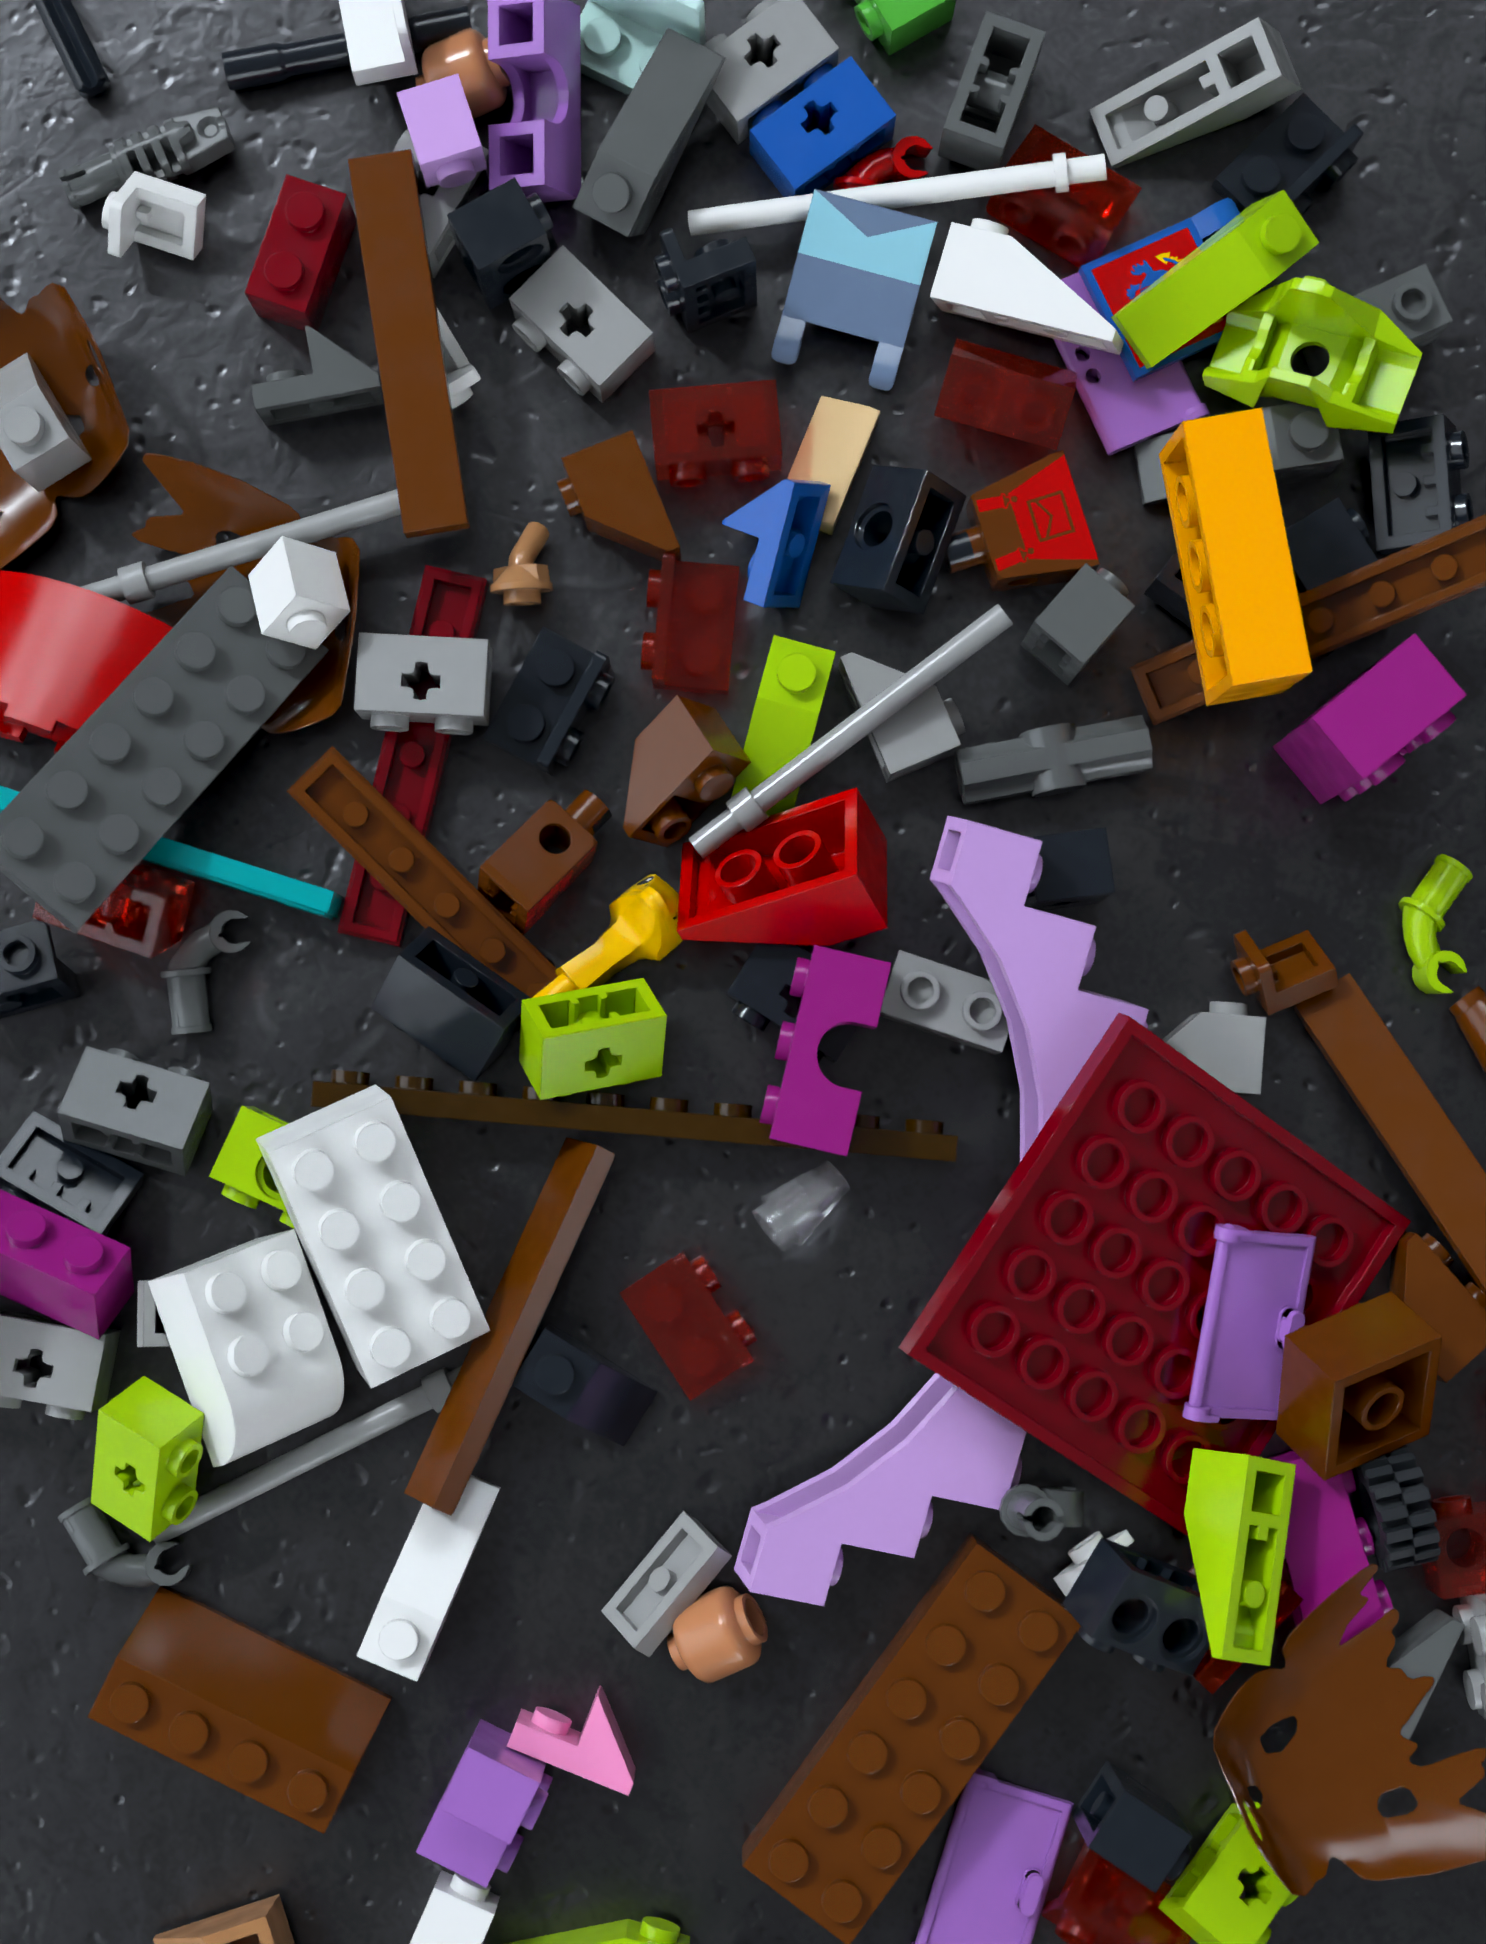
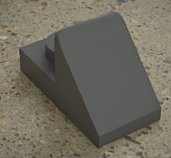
[251,325,384,426]

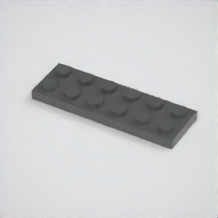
[0,565,329,934]

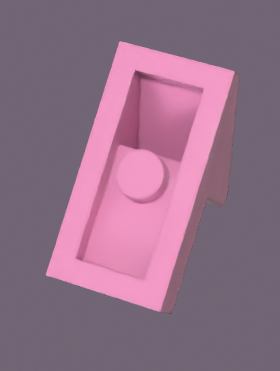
[507,1685,636,1796]

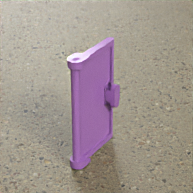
[1053,272,1211,456]
[1183,1223,1317,1423]
[911,1768,1074,1944]

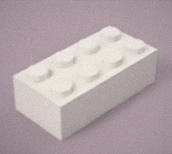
[256,1084,490,1389]

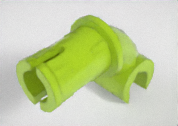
[1398,854,1473,994]

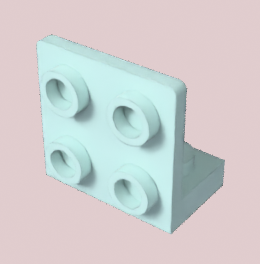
[580,0,706,96]

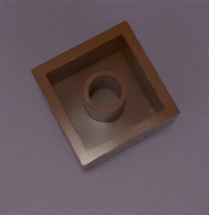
[1276,1291,1442,1481]

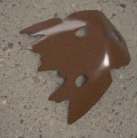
[0,283,130,570]
[132,453,360,734]
[1214,1563,1486,1897]

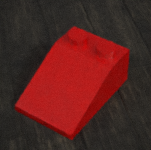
[677,787,888,946]

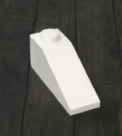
[930,218,1124,355]
[357,1475,501,1682]

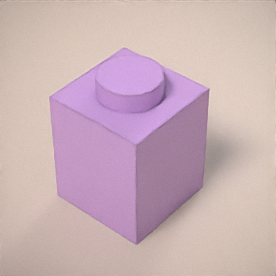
[397,73,488,188]

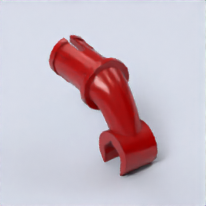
[833,136,933,190]

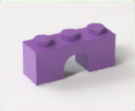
[488,0,581,202]

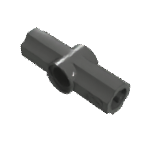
[954,715,1153,806]

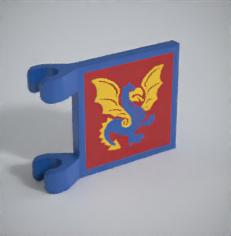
[1078,198,1271,382]

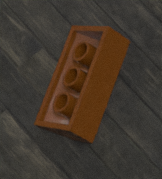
[88,1586,392,1834]

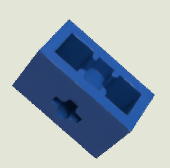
[749,56,896,197]

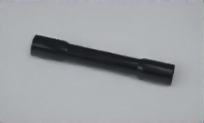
[222,5,472,91]

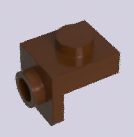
[1230,930,1339,1016]

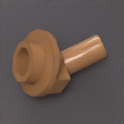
[490,522,553,606]

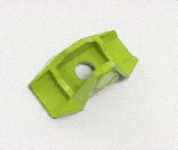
[1202,275,1423,434]

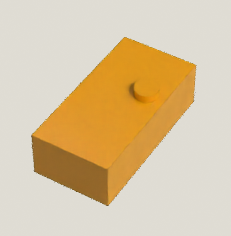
[1159,408,1313,706]

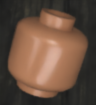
[415,28,511,120]
[667,1586,768,1683]

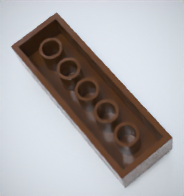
[742,1532,1081,1944]

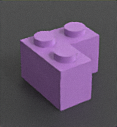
[416,1719,553,1888]

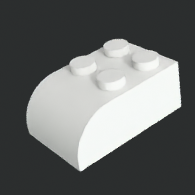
[148,1229,344,1467]

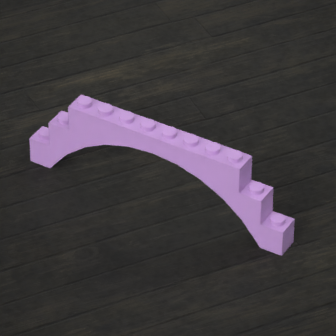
[734,816,1149,1606]

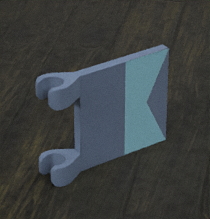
[771,189,938,391]

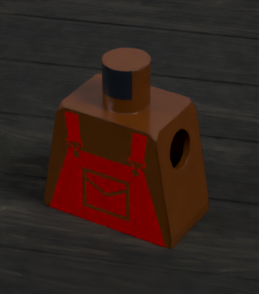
[944,450,1100,591]
[477,790,612,936]

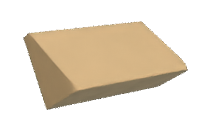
[787,396,881,535]

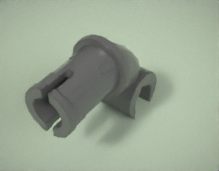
[160,910,251,1035]
[999,1484,1084,1541]
[57,1497,194,1588]

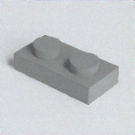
[601,1511,732,1657]

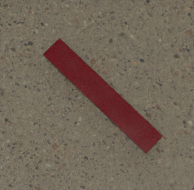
[337,565,489,948]

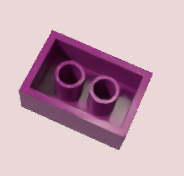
[1272,633,1467,805]

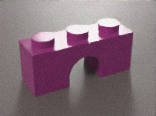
[759,945,892,1156]

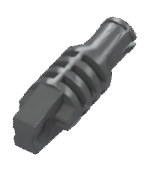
[58,107,235,210]

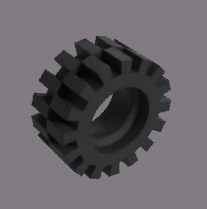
[1351,1445,1441,1573]

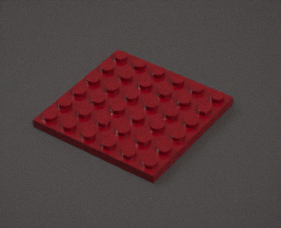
[899,1013,1411,1536]

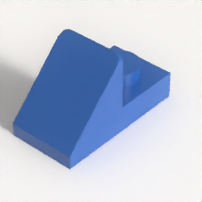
[722,479,831,608]

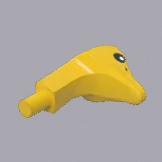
[532,874,683,998]

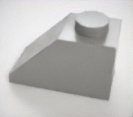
[0,352,92,492]
[838,652,965,782]
[1162,1001,1266,1096]

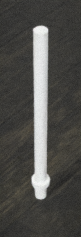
[688,152,1107,236]

